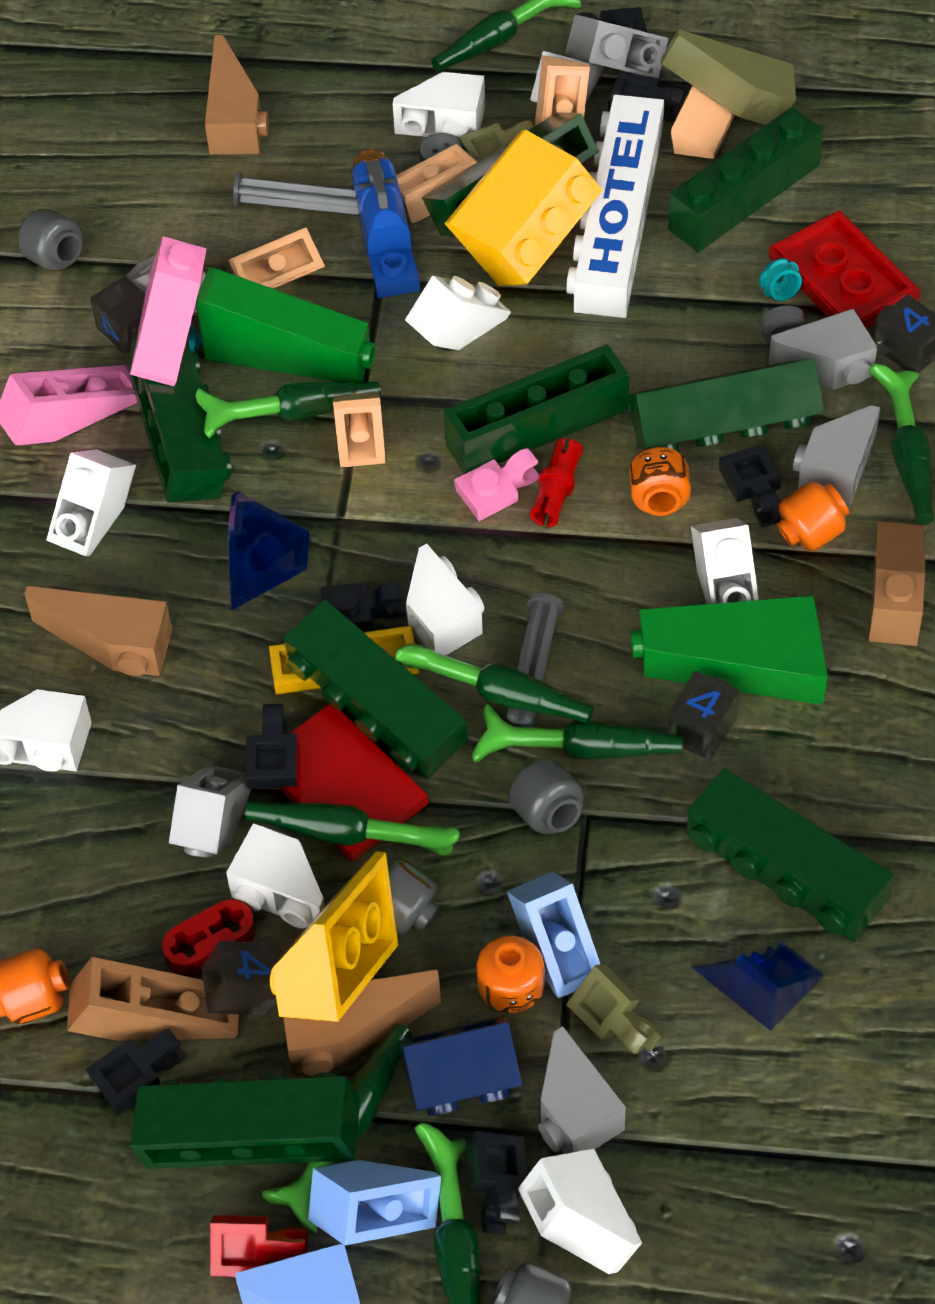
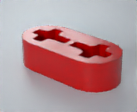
[162,900,256,977]

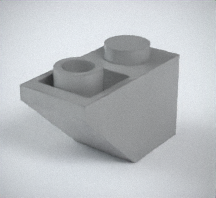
[565,14,669,78]

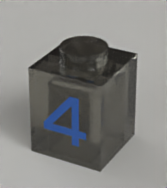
[90,276,146,357]
[874,294,935,373]
[667,671,740,761]
[201,941,280,1016]

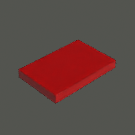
[769,210,920,329]
[279,704,428,862]

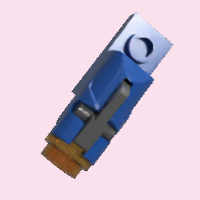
[351,150,420,299]

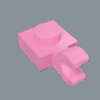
[454,448,539,522]

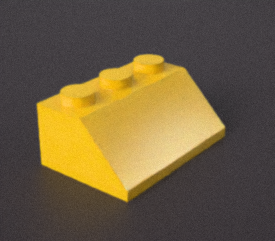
[444,130,602,286]
[270,851,398,1022]

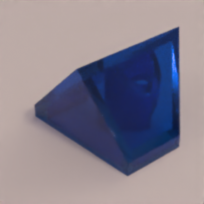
[228,491,310,611]
[691,943,824,1031]

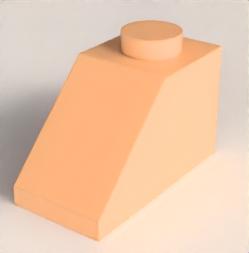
[333,392,386,468]

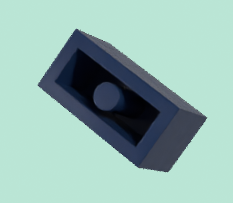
[399,1016,522,1115]

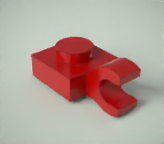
[210,1215,308,1277]

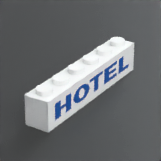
[567,95,664,318]

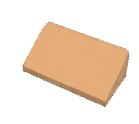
[534,56,590,127]
[671,85,735,159]
[396,144,477,224]
[225,227,325,289]

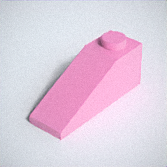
[130,236,207,386]
[0,365,137,446]

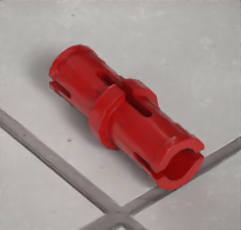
[529,438,584,527]

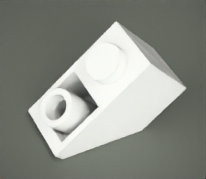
[393,72,485,140]
[405,276,511,350]
[46,449,136,556]
[691,518,759,604]
[406,543,484,656]
[0,689,92,772]
[226,823,325,928]
[518,1149,642,1274]

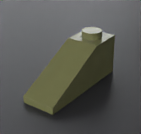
[661,29,796,125]

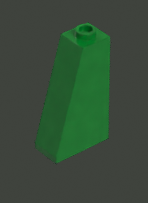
[196,267,376,383]
[630,596,828,704]

